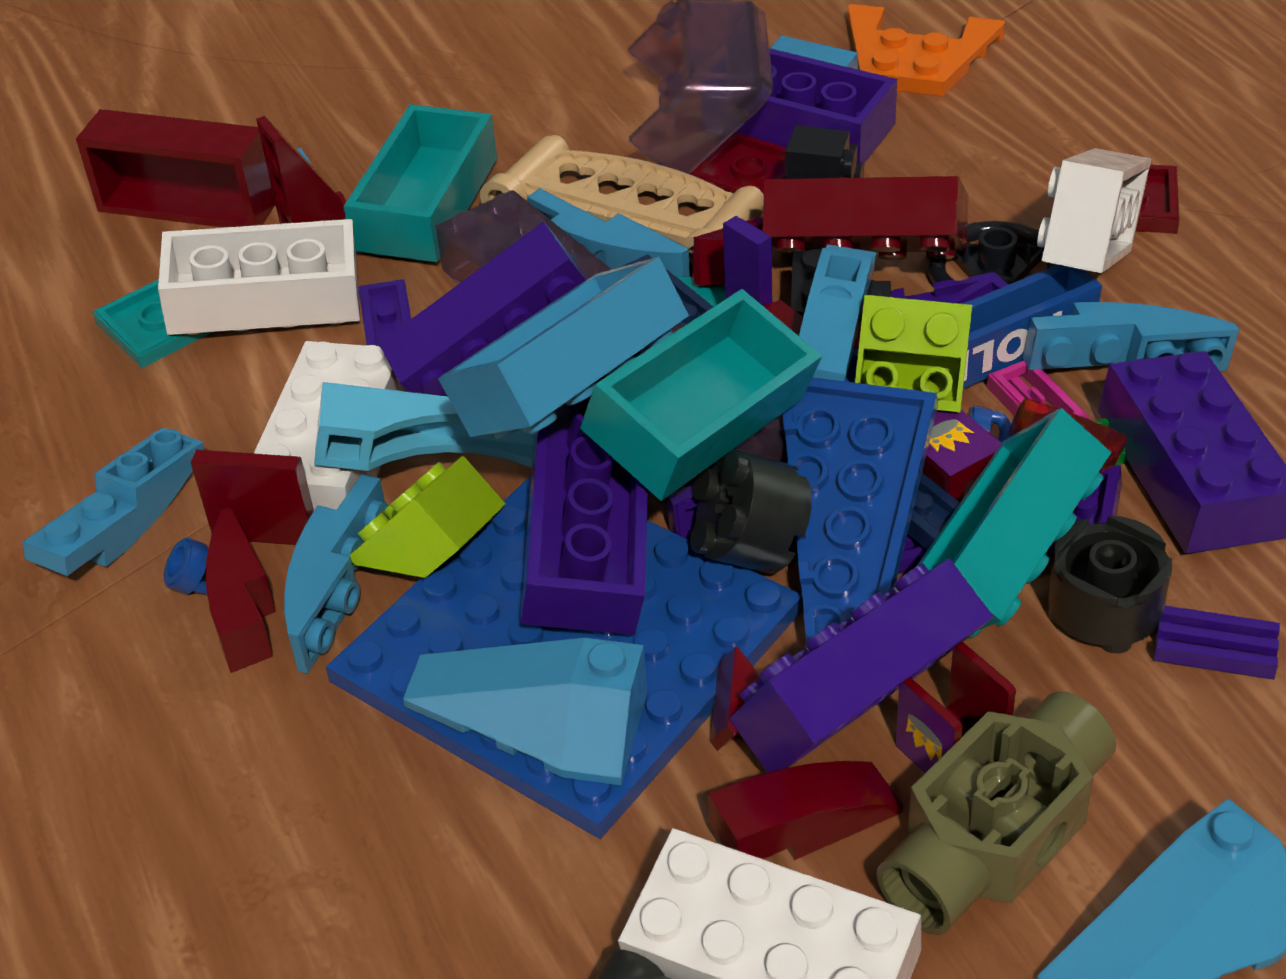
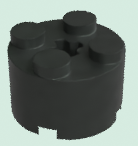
[690,450,811,573]
[1048,516,1173,653]

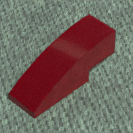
[206,506,276,673]
[708,761,903,860]

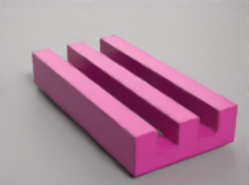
[987,361,1089,428]

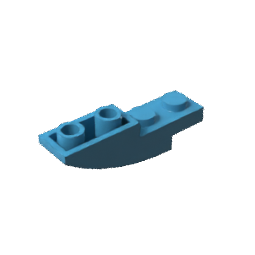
[527,188,690,277]
[799,244,877,381]
[1023,302,1239,371]
[22,427,204,576]
[284,474,389,674]

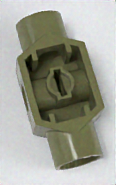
[877,691,1116,935]

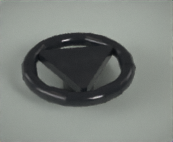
[927,221,1058,285]

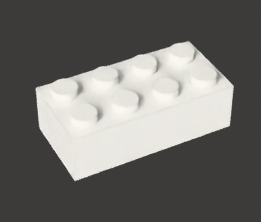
[1037,148,1152,273]
[158,219,360,335]
[254,341,409,510]
[618,828,921,979]

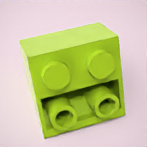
[855,295,972,412]
[349,456,506,578]

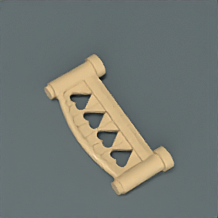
[480,135,764,274]

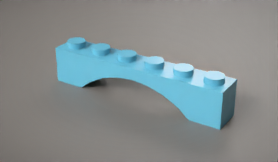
[314,382,534,471]

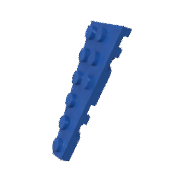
[782,378,938,642]

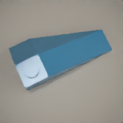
[403,638,648,786]
[1037,798,1286,979]

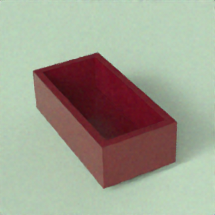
[76,109,276,228]
[763,176,969,260]

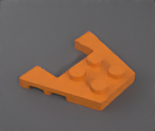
[848,4,1005,96]

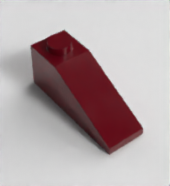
[256,116,346,224]

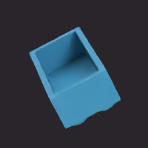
[438,256,689,439]

